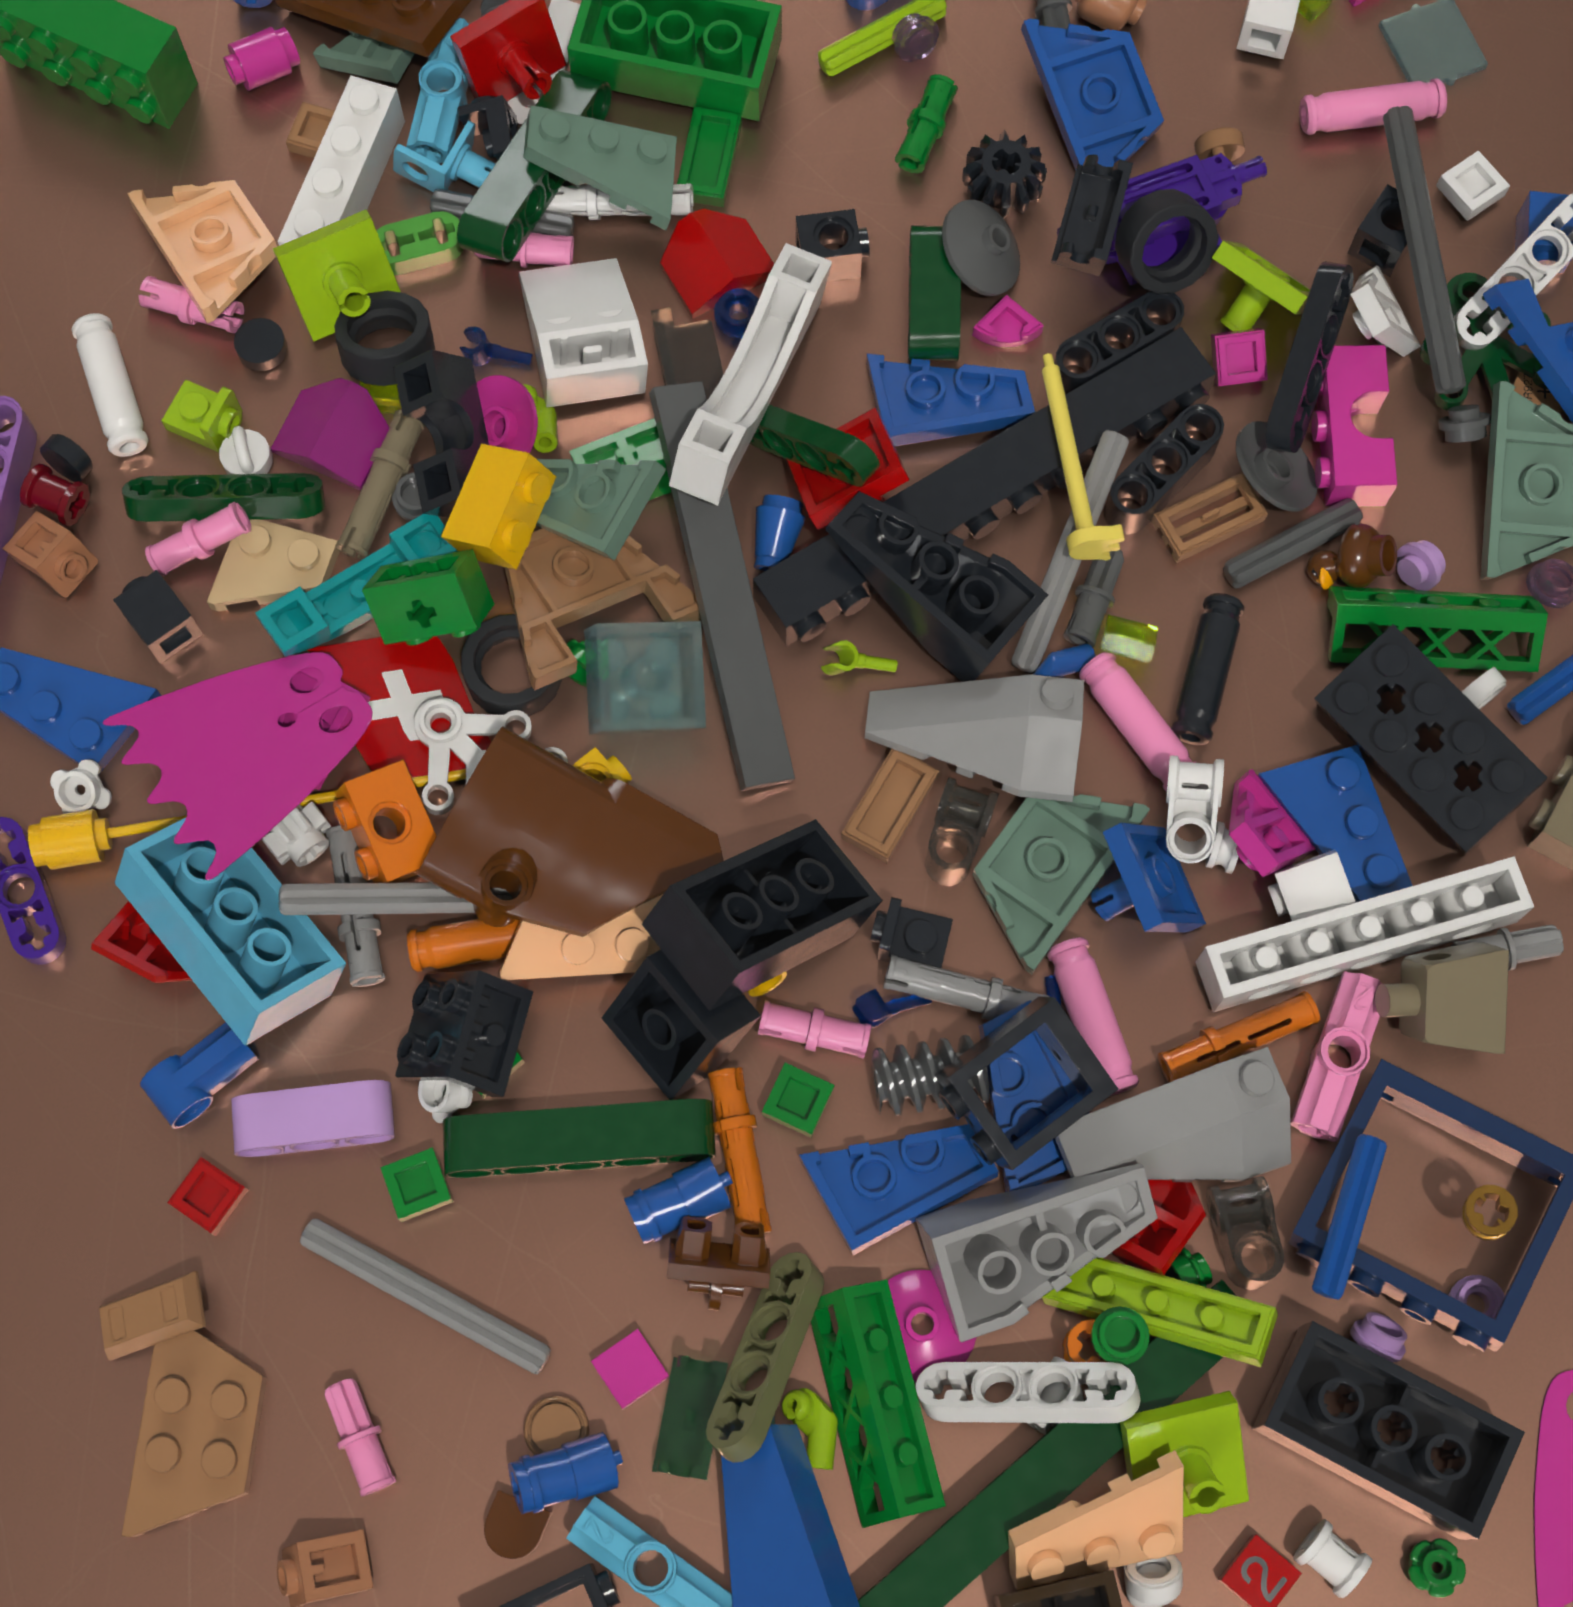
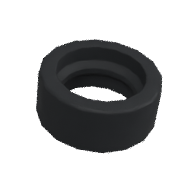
[1115,189,1219,294]
[334,291,435,386]
[461,614,562,716]

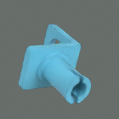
[393,120,496,192]

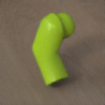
[523,384,558,453]
[782,1388,838,1470]

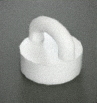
[219,426,273,475]
[1124,1554,1183,1607]

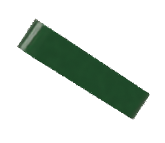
[457,70,612,262]
[443,1099,716,1178]

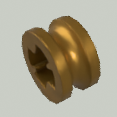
[1462,1185,1518,1241]

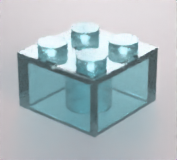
[584,621,706,735]

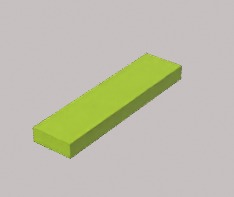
[1042,1257,1278,1367]

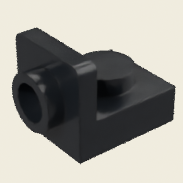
[457,95,519,160]
[870,897,953,968]

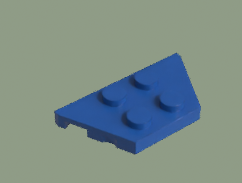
[1021,18,1164,170]

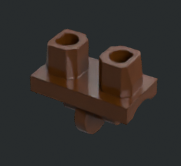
[667,1216,771,1311]

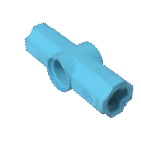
[406,18,469,164]
[566,1496,733,1607]

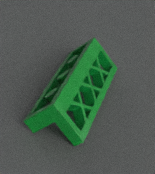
[1327,586,1548,672]
[811,1279,946,1528]

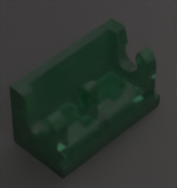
[652,1355,729,1482]

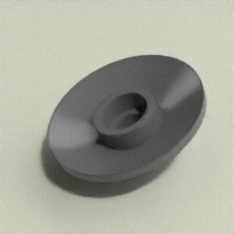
[942,200,1020,296]
[1236,421,1317,512]

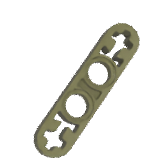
[706,1252,824,1463]

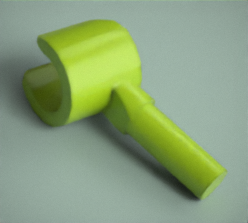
[821,640,898,676]

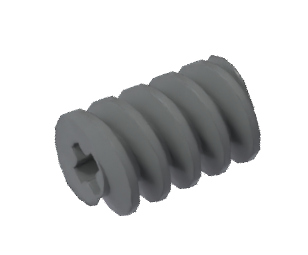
[871,1035,989,1116]

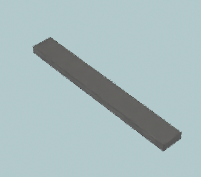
[649,381,795,791]

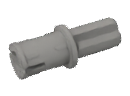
[1451,925,1564,971]

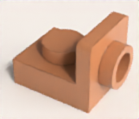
[2,511,98,598]
[277,1529,373,1607]

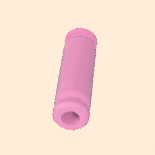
[1299,78,1447,135]
[1079,651,1197,792]
[1047,937,1139,1097]

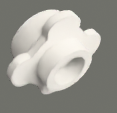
[50,759,112,814]
[418,1080,473,1123]

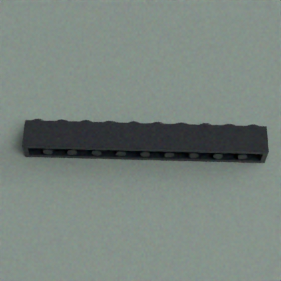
[753,327,1216,646]

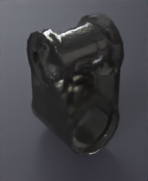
[925,777,999,886]
[1206,1176,1284,1290]

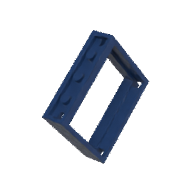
[1288,1059,1573,1352]

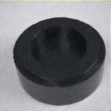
[234,318,287,371]
[40,434,93,482]

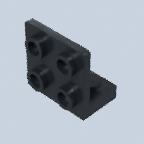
[395,970,534,1097]

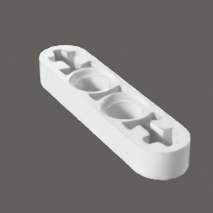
[1454,193,1573,350]
[916,1362,1141,1423]

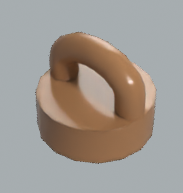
[1194,127,1245,162]

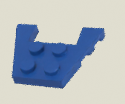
[1483,279,1573,423]

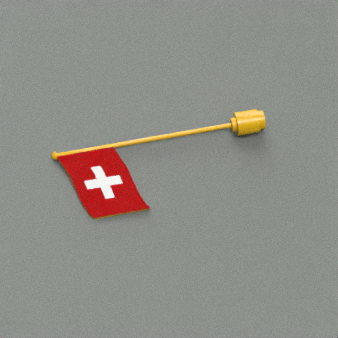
[28,636,491,870]

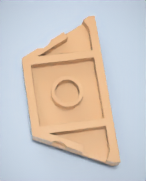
[127,180,277,324]
[498,894,663,981]

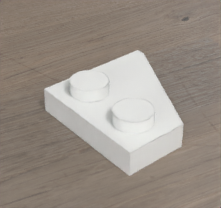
[1350,265,1421,357]

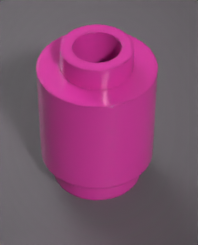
[223,27,300,91]

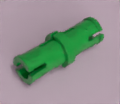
[895,74,958,173]

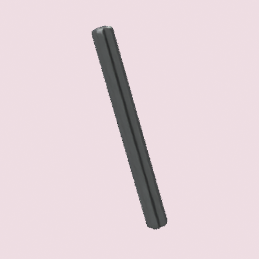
[1383,106,1466,394]

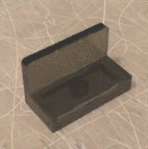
[651,307,724,400]

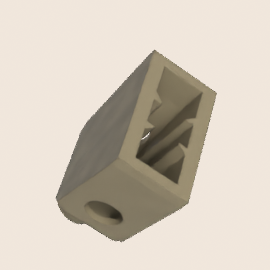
[1375,942,1509,1054]

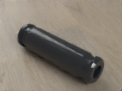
[1171,593,1245,745]

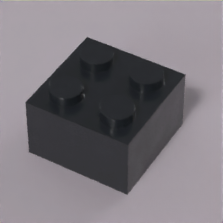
[601,949,761,1100]

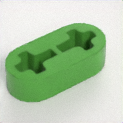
[377,211,464,275]

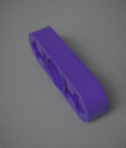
[0,817,66,965]

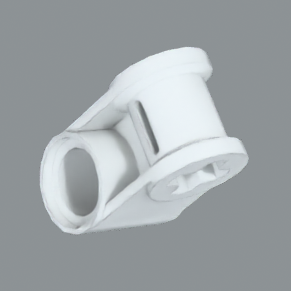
[1166,755,1224,864]

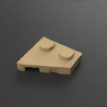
[207,520,340,612]

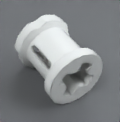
[1293,1519,1373,1598]

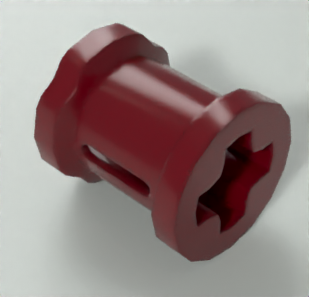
[20,463,90,526]

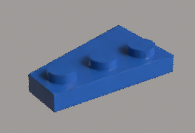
[866,353,1035,446]
[0,647,162,775]
[1258,745,1413,902]
[979,1000,1089,1192]
[799,1124,999,1255]

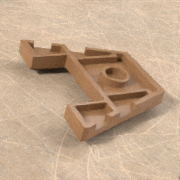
[504,528,701,691]

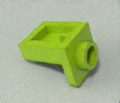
[161,379,243,453]

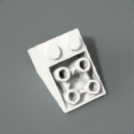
[519,258,648,407]

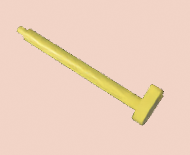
[1042,353,1125,561]

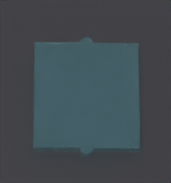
[1379,0,1488,86]

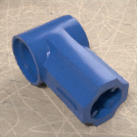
[140,1022,259,1129]

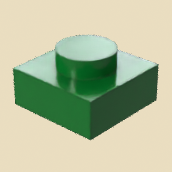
[762,1062,835,1138]
[380,1147,454,1222]

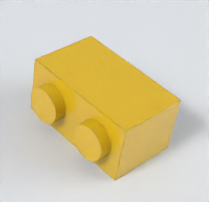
[441,444,557,570]

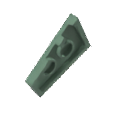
[523,105,677,230]
[536,459,666,561]

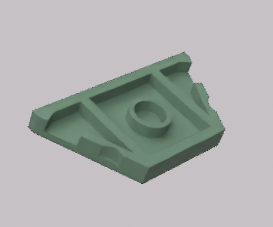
[1480,381,1573,580]
[972,794,1150,975]

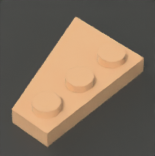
[1008,1450,1184,1590]

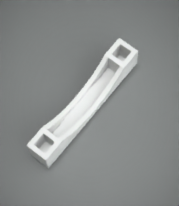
[669,243,832,506]

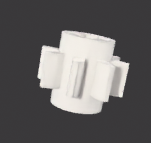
[262,802,332,867]

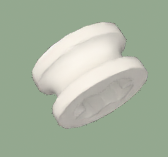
[1205,821,1239,874]

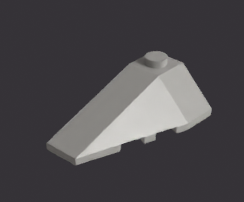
[865,675,1084,802]
[1055,1047,1291,1182]
[916,1163,1158,1342]

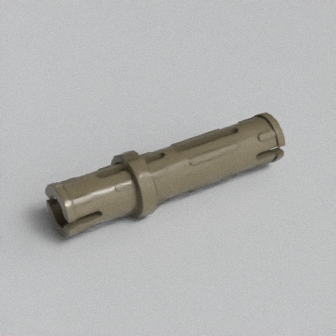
[336,410,425,560]

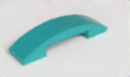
[255,514,459,657]

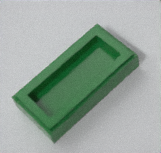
[677,106,742,207]

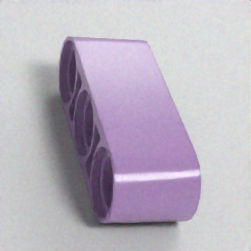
[231,1080,395,1157]

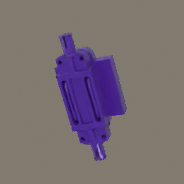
[1057,153,1267,286]

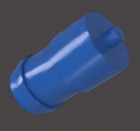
[624,1157,733,1244]
[508,1432,623,1514]

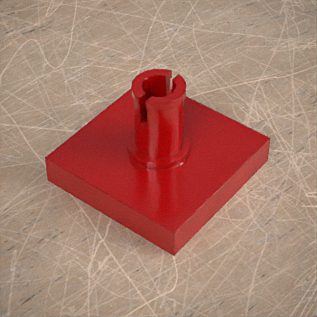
[450,0,567,101]
[787,407,910,530]

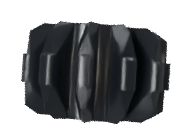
[962,130,1047,219]

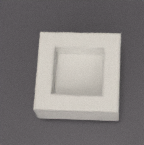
[1436,150,1510,221]

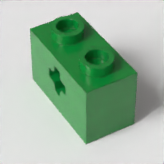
[362,549,495,645]

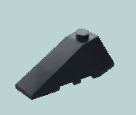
[825,491,1049,682]

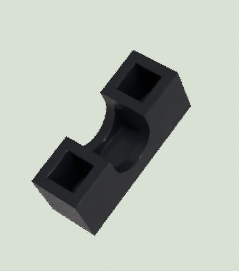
[393,349,489,518]

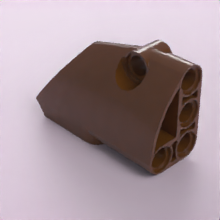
[418,726,724,937]

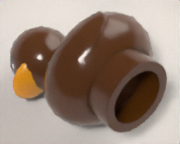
[1307,523,1397,590]

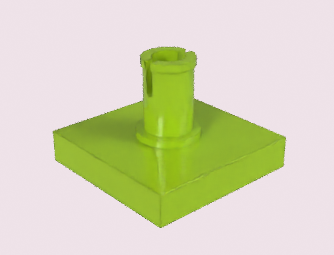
[273,209,401,342]
[1212,240,1311,331]
[1120,1391,1249,1517]

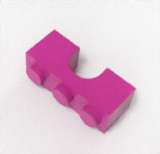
[1311,345,1397,506]

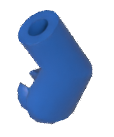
[1032,644,1096,678]

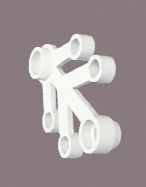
[414,698,568,815]

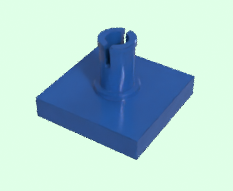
[1091,823,1206,933]

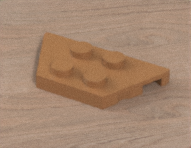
[122,1330,267,1537]

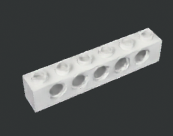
[1195,856,1534,1012]

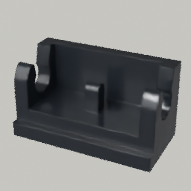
[1051,154,1133,276]

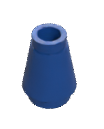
[754,494,806,572]

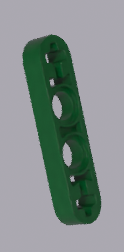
[749,404,880,487]
[122,473,326,522]

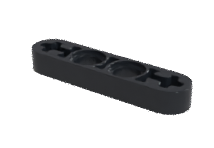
[1265,261,1354,453]

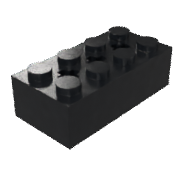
[1314,624,1548,855]
[642,819,883,1011]
[1252,1321,1525,1540]

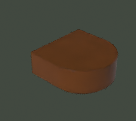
[484,1490,553,1559]

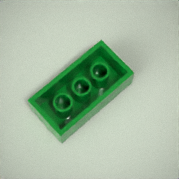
[0,0,198,129]
[567,0,782,121]

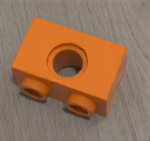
[333,760,437,883]

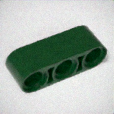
[908,225,961,361]

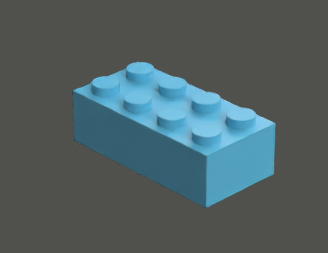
[115,818,346,1046]

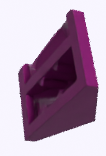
[270,378,389,491]

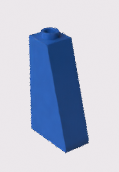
[721,1415,860,1607]

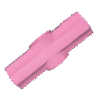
[1291,971,1382,1142]

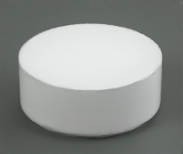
[1462,667,1507,710]

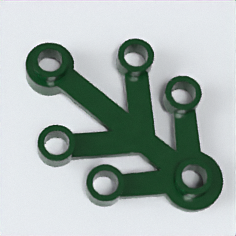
[1420,273,1551,411]

